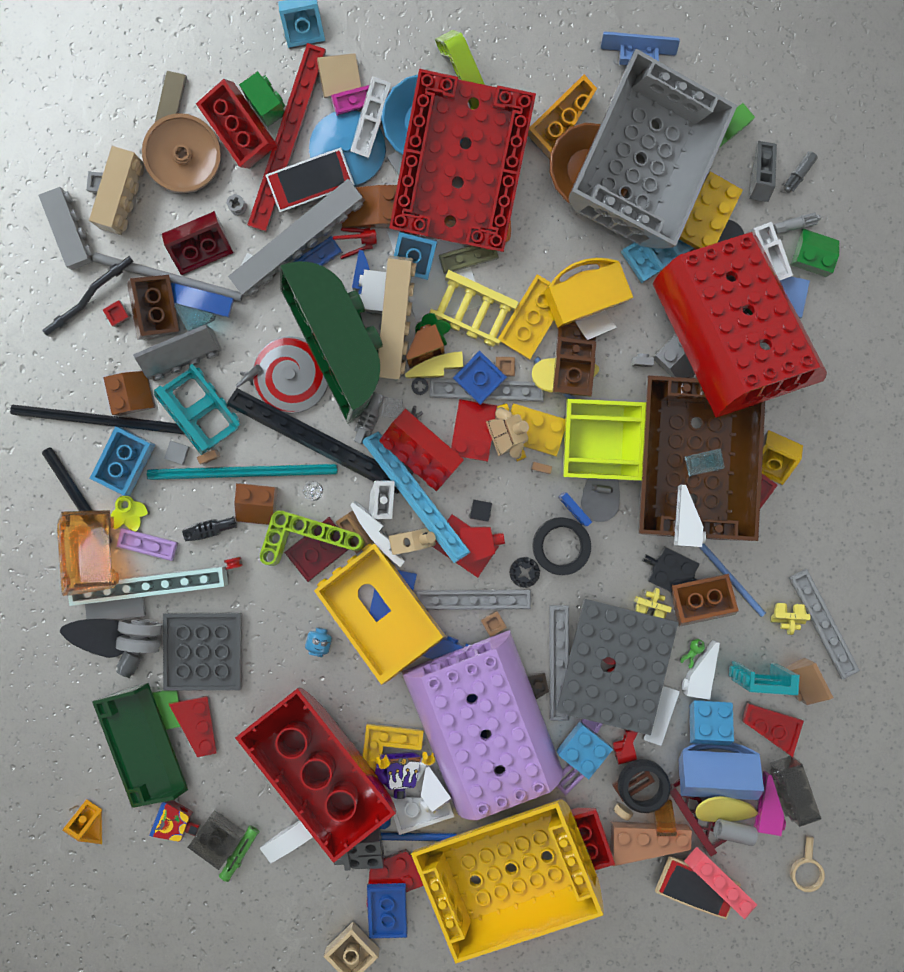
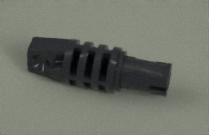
[182,516,237,541]

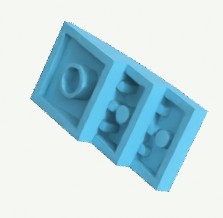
[621,240,695,283]

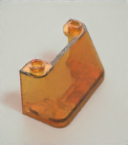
[57,510,119,596]

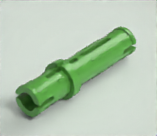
[219,825,260,882]

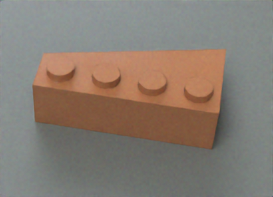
[610,821,692,866]

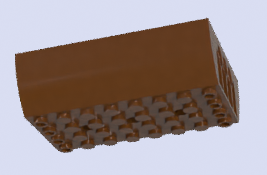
[638,375,765,541]

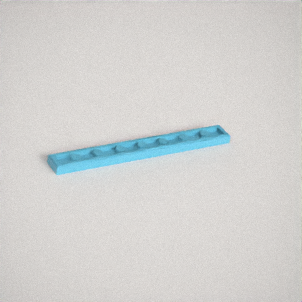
[362,431,470,563]

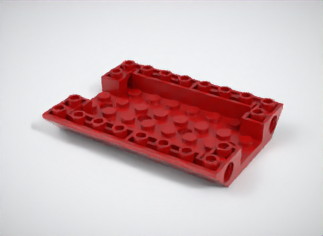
[389,69,536,252]

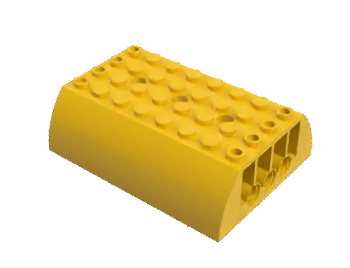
[411,799,604,964]

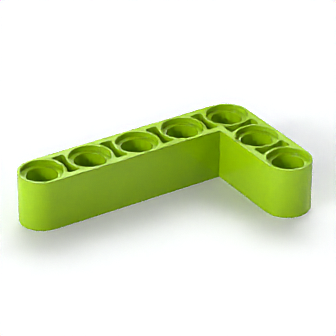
[435,30,485,109]
[260,511,365,566]

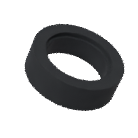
[533,517,591,575]

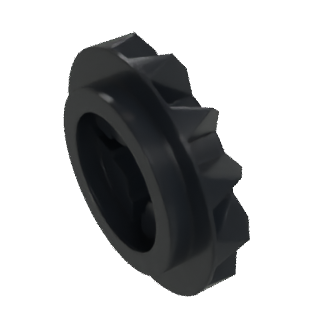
[509,557,540,588]

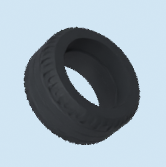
[618,759,671,813]

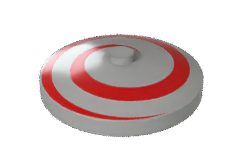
[253,336,328,413]

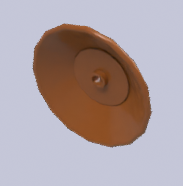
[549,123,628,203]

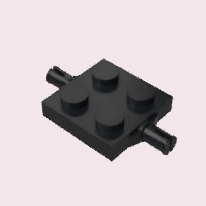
[642,546,700,593]

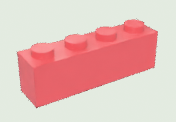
[684,847,757,919]

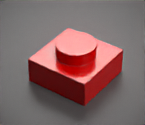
[103,300,130,327]

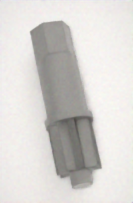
[773,212,821,234]

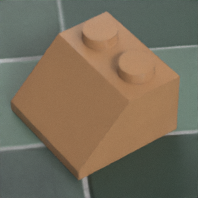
[785,658,834,705]

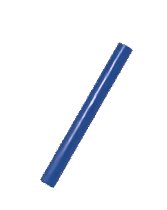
[381,832,457,841]

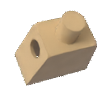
[388,528,436,555]

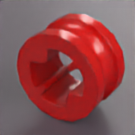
[224,557,243,570]

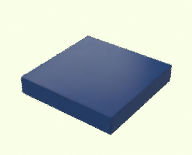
[453,350,507,405]
[558,492,592,526]

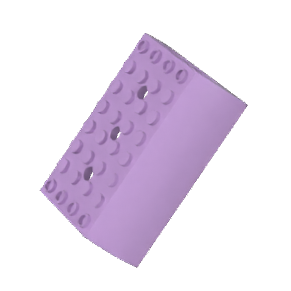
[401,630,563,820]

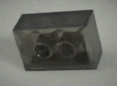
[770,756,821,827]

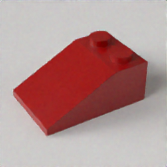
[451,399,497,462]

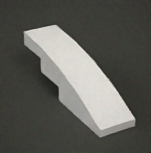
[350,76,391,158]
[350,501,406,567]

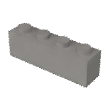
[38,187,93,270]

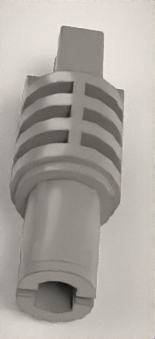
[354,392,384,444]

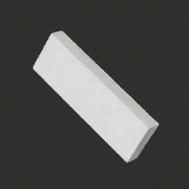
[642,685,680,746]

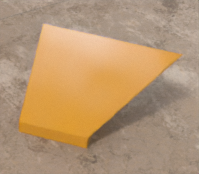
[62,799,102,844]

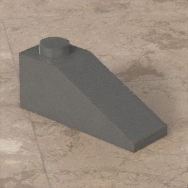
[749,141,777,202]

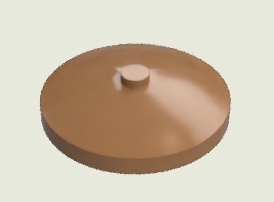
[142,113,221,193]

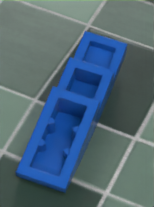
[171,283,234,318]

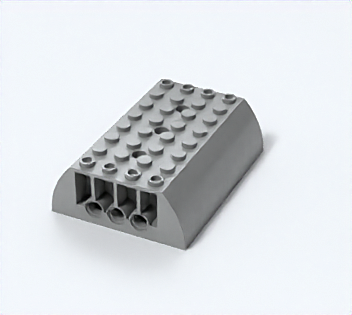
[569,49,737,249]

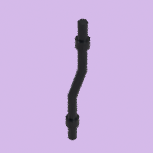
[42,256,134,336]

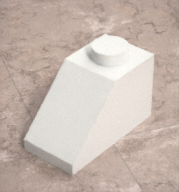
[369,481,395,519]
[420,766,452,814]

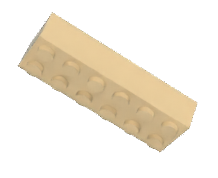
[378,256,416,379]

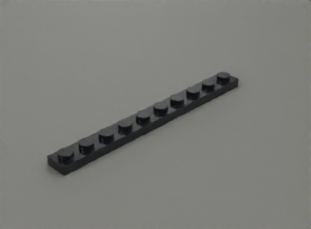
[227,388,399,494]

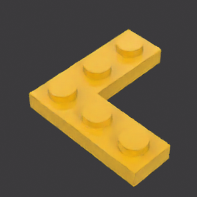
[363,724,424,772]

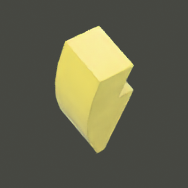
[405,351,463,379]

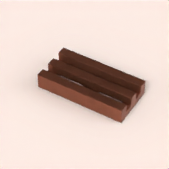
[612,771,655,802]

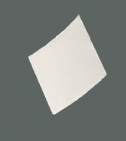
[575,310,617,340]

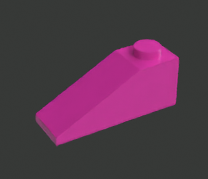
[754,771,786,836]

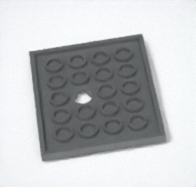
[556,599,679,735]

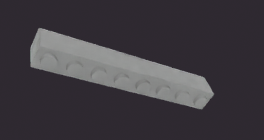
[228,179,365,296]

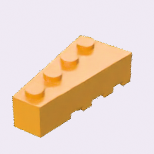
[528,74,597,159]

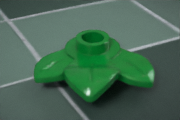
[415,313,451,346]

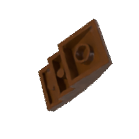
[553,322,597,397]

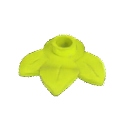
[110,495,148,532]

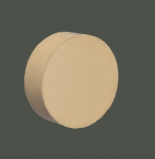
[614,803,633,820]

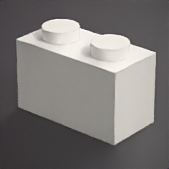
[359,270,386,314]

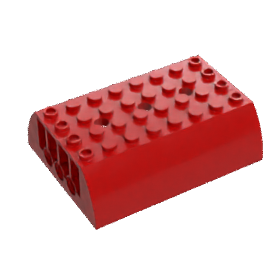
[653,232,827,418]

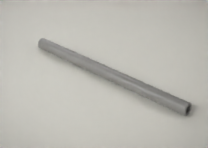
[92,252,243,302]

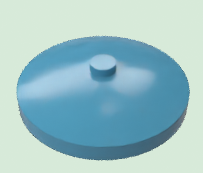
[309,111,386,187]

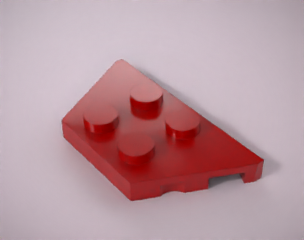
[366,849,424,907]

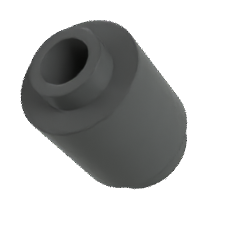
[116,651,143,678]

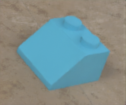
[278,0,325,48]

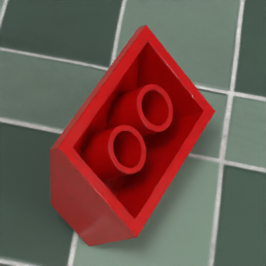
[571,807,615,870]

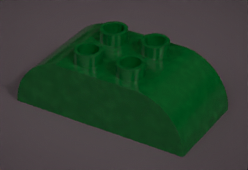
[280,261,383,424]

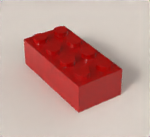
[196,79,277,169]
[379,409,464,491]

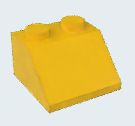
[762,430,803,485]

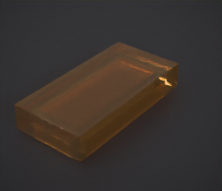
[653,800,677,836]

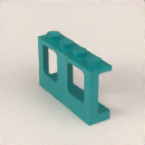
[154,364,240,455]
[729,661,800,695]

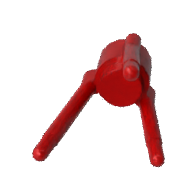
[333,228,377,259]

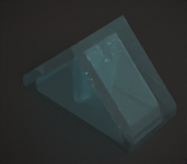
[174,303,216,331]
[685,449,725,476]

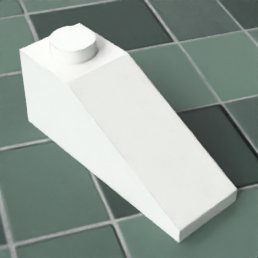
[674,485,706,547]
[682,640,720,700]

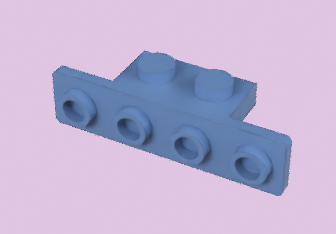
[601,32,680,65]

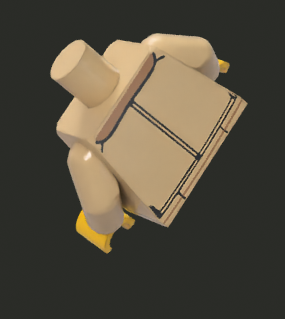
[486,403,529,462]

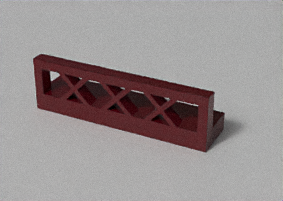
[670,779,727,857]

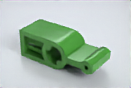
[719,103,755,148]

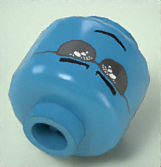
[305,628,332,657]

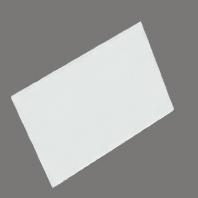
[386,216,482,323]

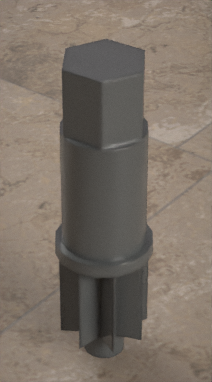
[784,152,818,193]

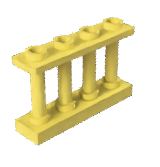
[429,270,518,347]

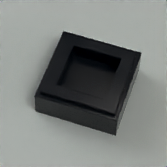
[470,499,492,522]

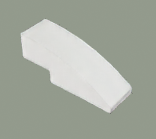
[750,222,793,280]
[260,820,313,863]

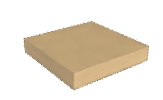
[317,53,361,98]

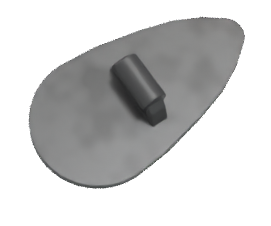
[581,478,620,522]

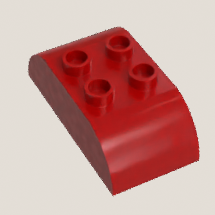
[235,688,396,863]

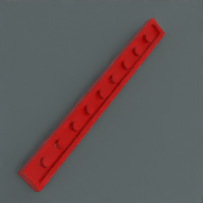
[247,43,326,233]

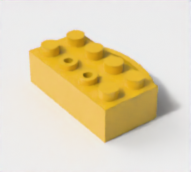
[544,258,633,328]

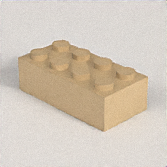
[89,146,145,235]

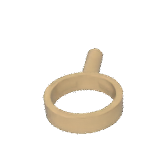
[790,836,825,892]

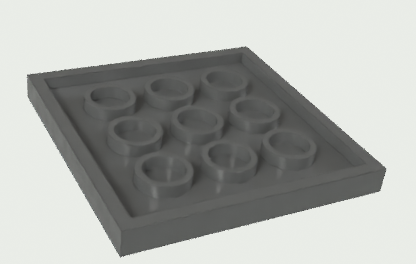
[163,613,241,691]

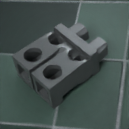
[334,827,384,871]

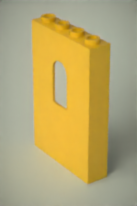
[314,543,446,685]

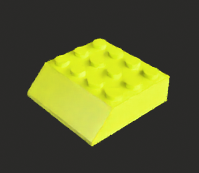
[563,399,646,480]

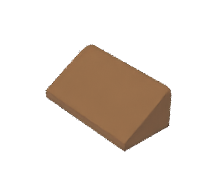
[335,510,373,554]

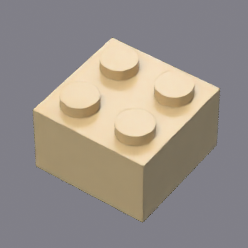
[323,922,380,972]

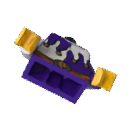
[375,752,435,799]

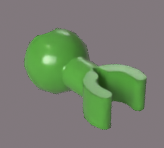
[680,639,705,668]

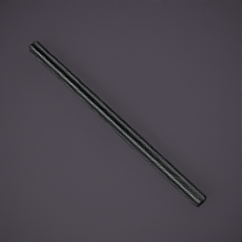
[10,404,201,435]

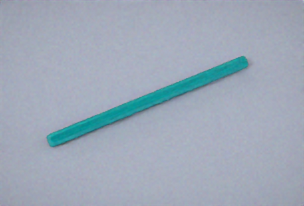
[147,464,338,480]

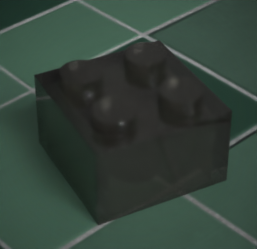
[187,810,245,870]

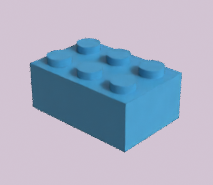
[89,426,156,496]

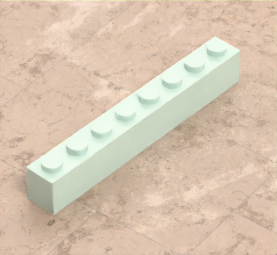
[67,566,228,606]

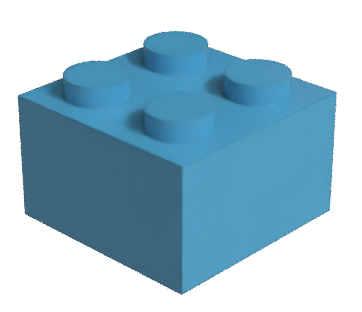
[394,231,437,280]
[689,700,734,746]
[556,721,613,779]

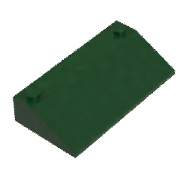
[92,683,188,808]

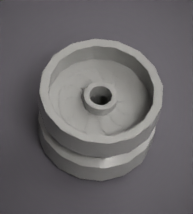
[116,619,162,653]

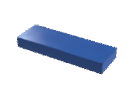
[293,236,343,266]

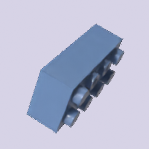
[678,743,764,800]

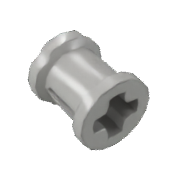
[226,194,247,216]

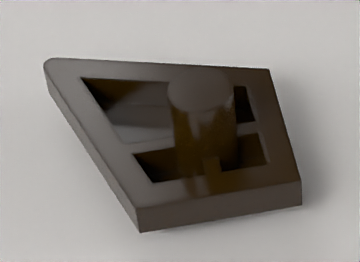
[527,672,549,699]

